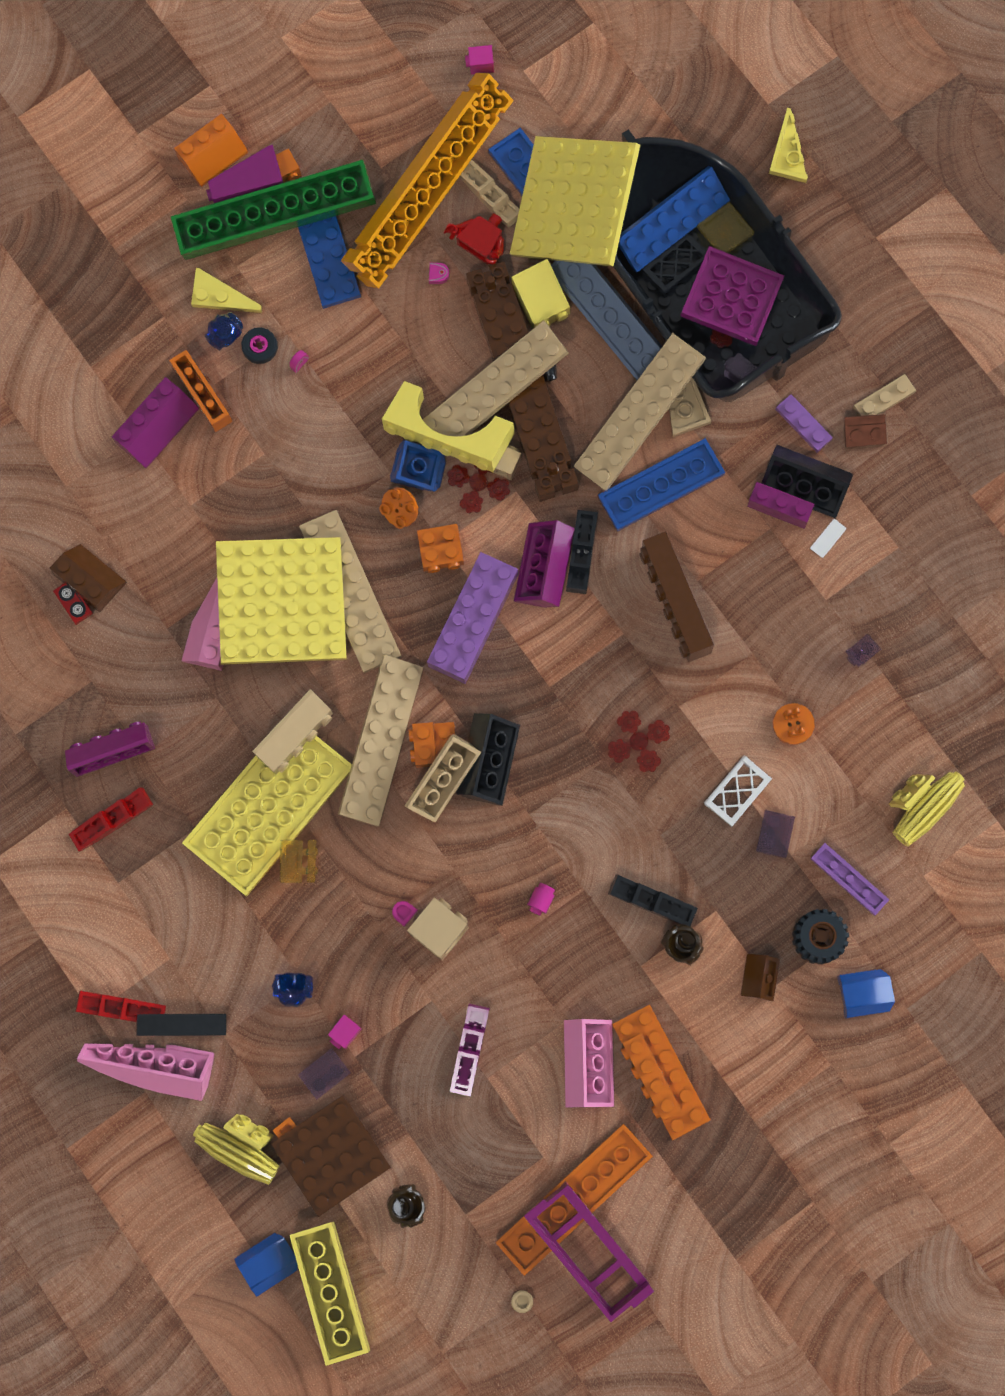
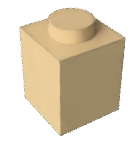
[493,446,522,480]

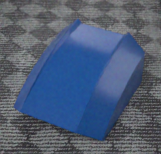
[390,440,446,492]
[837,969,895,1019]
[234,1233,298,1297]

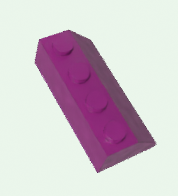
[111,377,199,468]
[514,520,574,608]
[65,721,155,777]

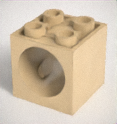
[407,897,469,961]

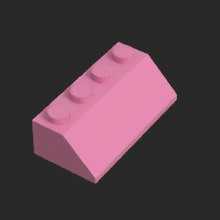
[564,1019,614,1107]

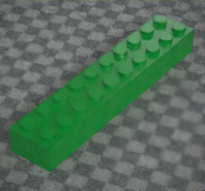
[170,160,376,260]

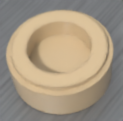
[511,1290,533,1313]

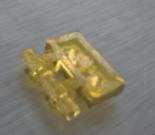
[279,840,318,883]

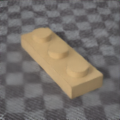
[853,374,916,416]

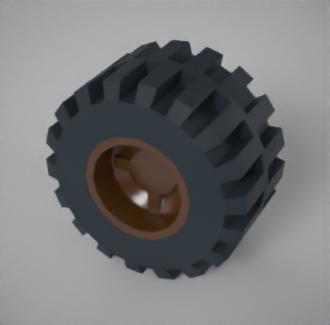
[792,909,849,964]

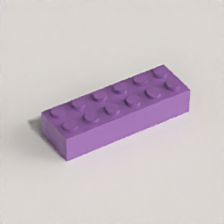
[427,552,519,684]

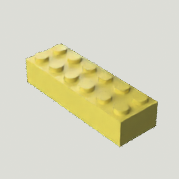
[290,1221,370,1366]

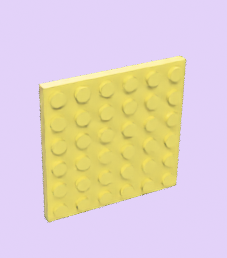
[510,136,640,266]
[216,537,347,665]

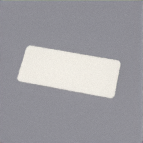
[810,519,846,558]

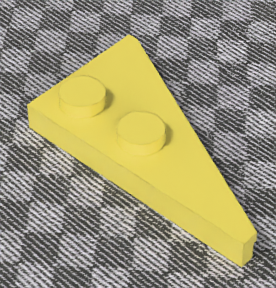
[769,108,808,183]
[191,268,262,313]

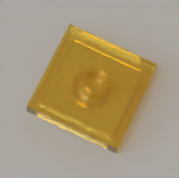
[697,202,754,253]

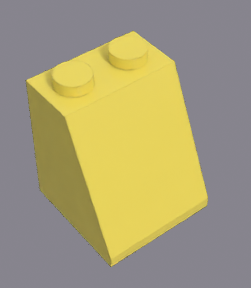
[511,259,570,329]

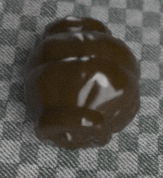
[661,925,704,966]
[387,1184,425,1228]

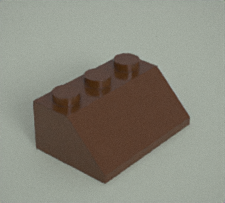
[50,544,127,613]

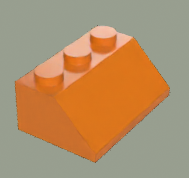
[174,113,248,187]

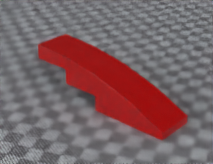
[69,787,153,852]
[75,991,166,1022]

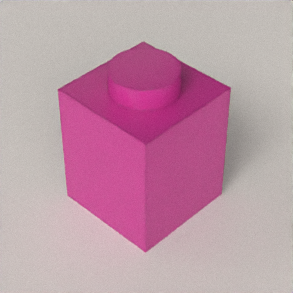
[465,45,494,75]
[328,1015,362,1049]

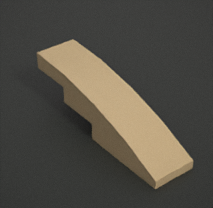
[459,160,519,228]

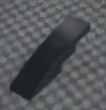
[566,510,598,594]
[608,875,698,927]
[136,1014,226,1036]

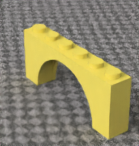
[382,381,515,472]

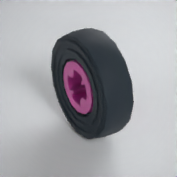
[241,327,278,364]

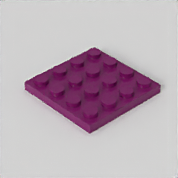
[680,246,784,346]

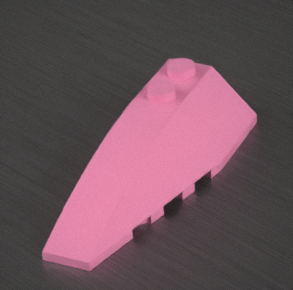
[182,578,223,671]
[77,1044,214,1101]

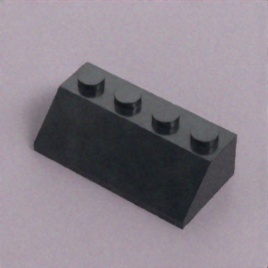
[761,445,853,519]
[456,713,520,806]

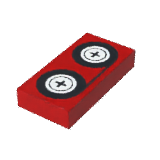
[53,583,93,625]

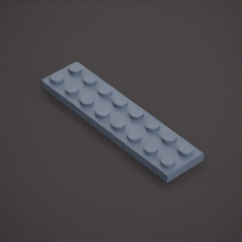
[551,261,662,380]

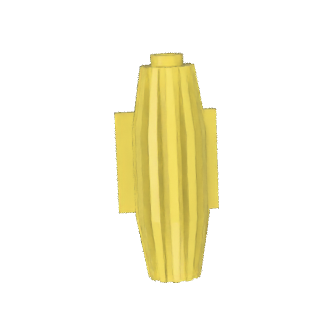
[889,772,965,847]
[193,1114,280,1185]

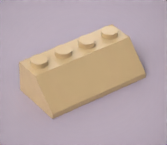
[252,689,333,774]
[405,734,481,822]

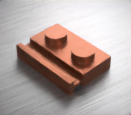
[843,414,887,447]

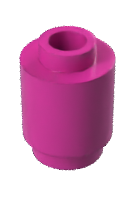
[527,883,555,916]

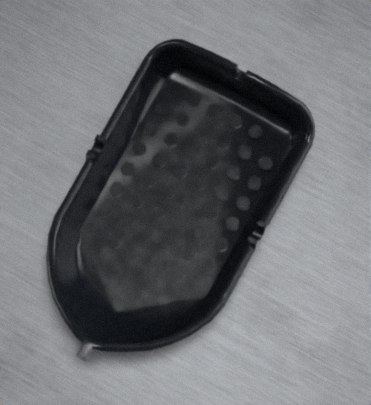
[613,129,842,402]

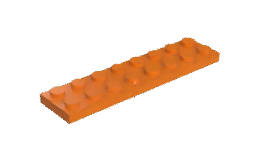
[495,1124,653,1276]

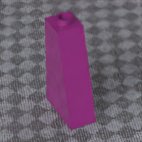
[206,144,283,203]

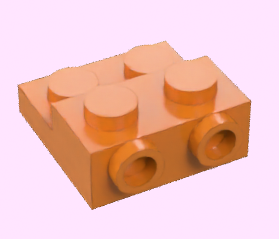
[417,524,464,573]
[409,722,455,768]

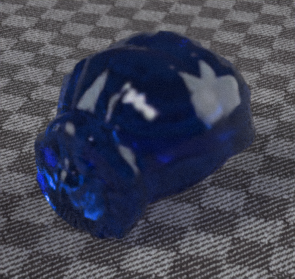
[204,312,244,351]
[272,973,314,1007]

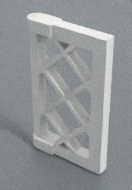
[704,755,772,827]

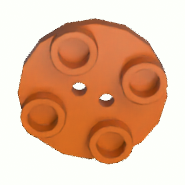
[379,487,419,529]
[773,703,815,745]

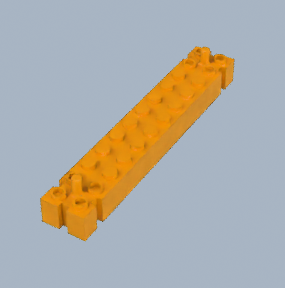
[341,73,514,289]

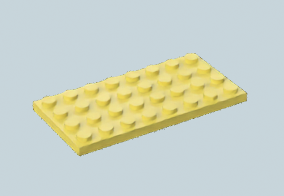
[182,736,352,897]

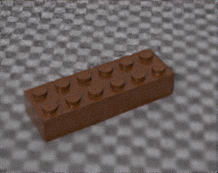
[639,531,714,663]

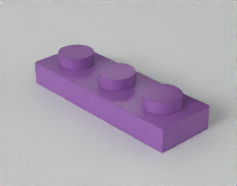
[775,394,833,453]

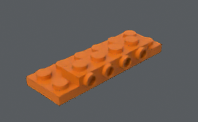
[612,1004,710,1140]

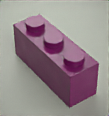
[747,482,815,529]

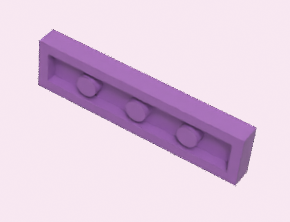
[810,843,889,916]

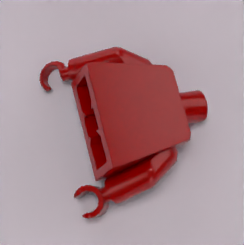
[444,213,504,265]

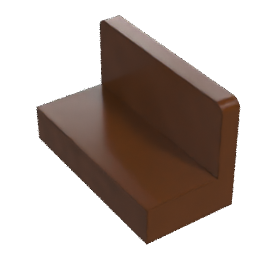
[741,954,780,1001]

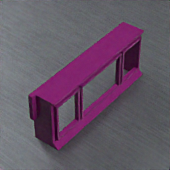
[524,1181,654,1322]

